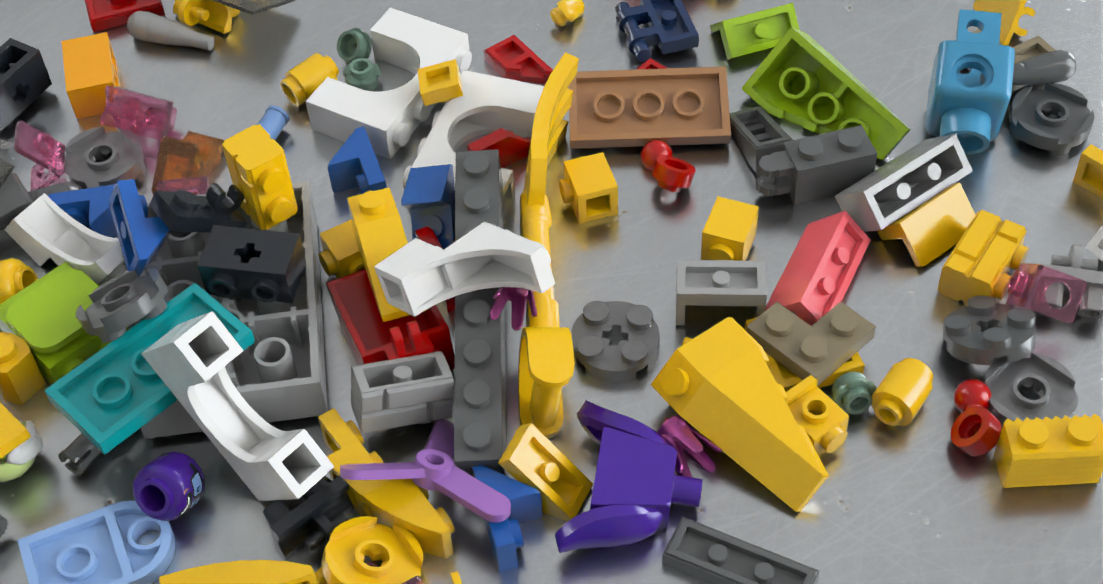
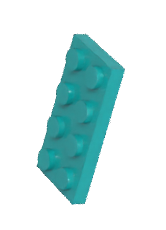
[44,283,255,455]

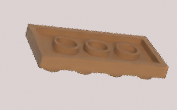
[568,66,731,149]

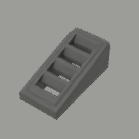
[730,106,793,176]

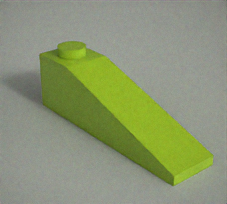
[741,27,911,160]

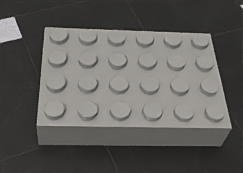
[135,181,328,439]

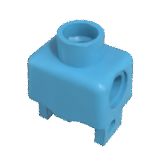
[925,9,1015,155]

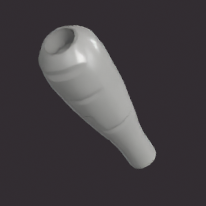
[127,11,215,51]

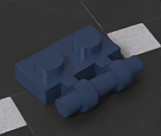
[615,0,699,61]

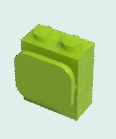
[0,262,129,385]

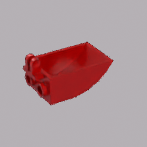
[326,269,455,370]

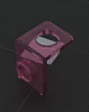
[14,121,65,191]
[1006,263,1087,323]

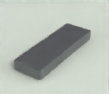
[662,516,820,584]

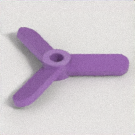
[340,419,511,523]

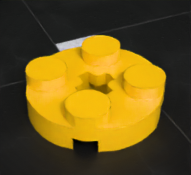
[321,516,423,584]

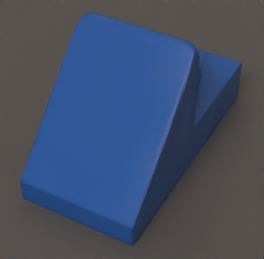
[327,126,387,194]
[401,164,455,250]
[108,179,172,277]
[48,184,118,238]
[472,465,543,573]

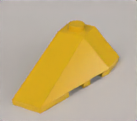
[651,317,828,512]

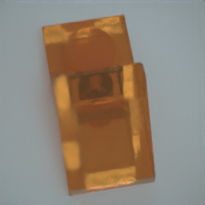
[151,131,224,195]

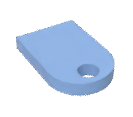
[17,501,176,584]

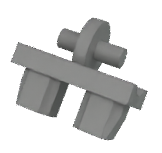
[1027,244,1103,319]

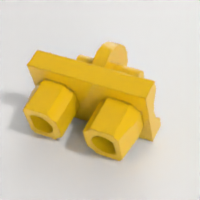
[173,0,240,34]

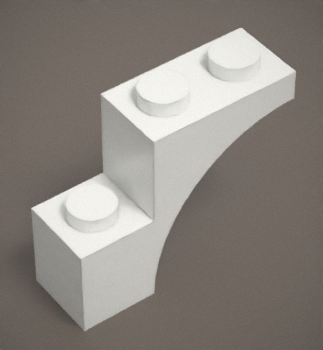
[5,193,127,287]
[374,221,556,317]

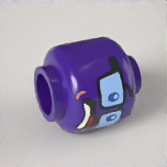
[133,451,205,521]

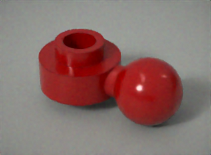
[641,140,696,192]
[951,379,1001,457]

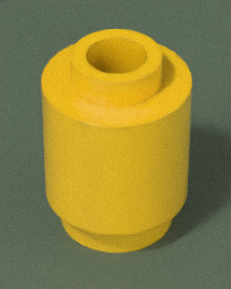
[280,53,339,107]
[871,358,933,426]

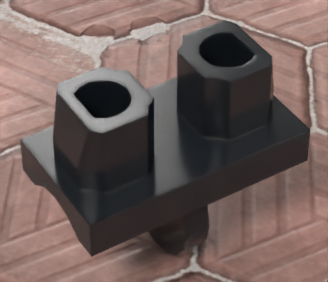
[263,475,354,561]

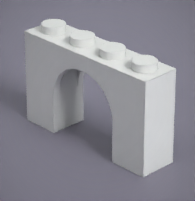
[306,7,472,159]
[403,70,544,224]
[141,311,334,501]

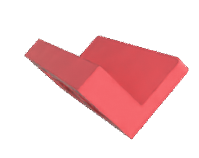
[766,211,871,326]

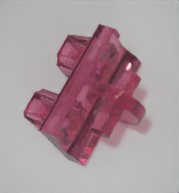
[100,85,177,140]

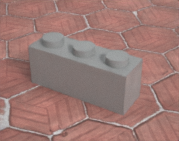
[835,134,973,232]

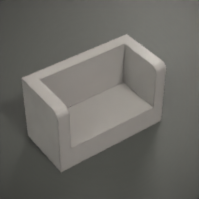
[676,260,767,326]

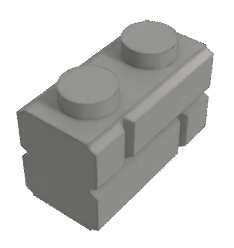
[351,351,454,434]

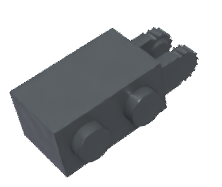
[756,125,877,205]

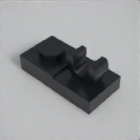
[149,183,247,233]

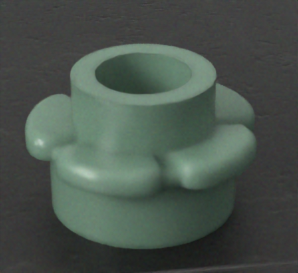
[337,28,372,64]
[343,58,381,91]
[831,372,876,414]

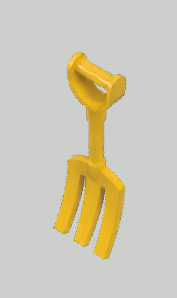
[518,52,579,439]

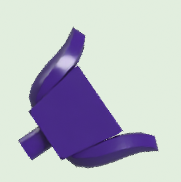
[555,400,703,553]

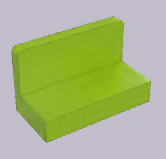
[710,3,800,60]

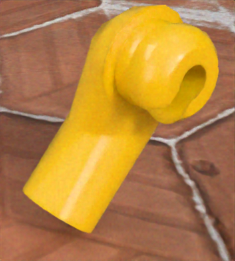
[550,0,585,27]

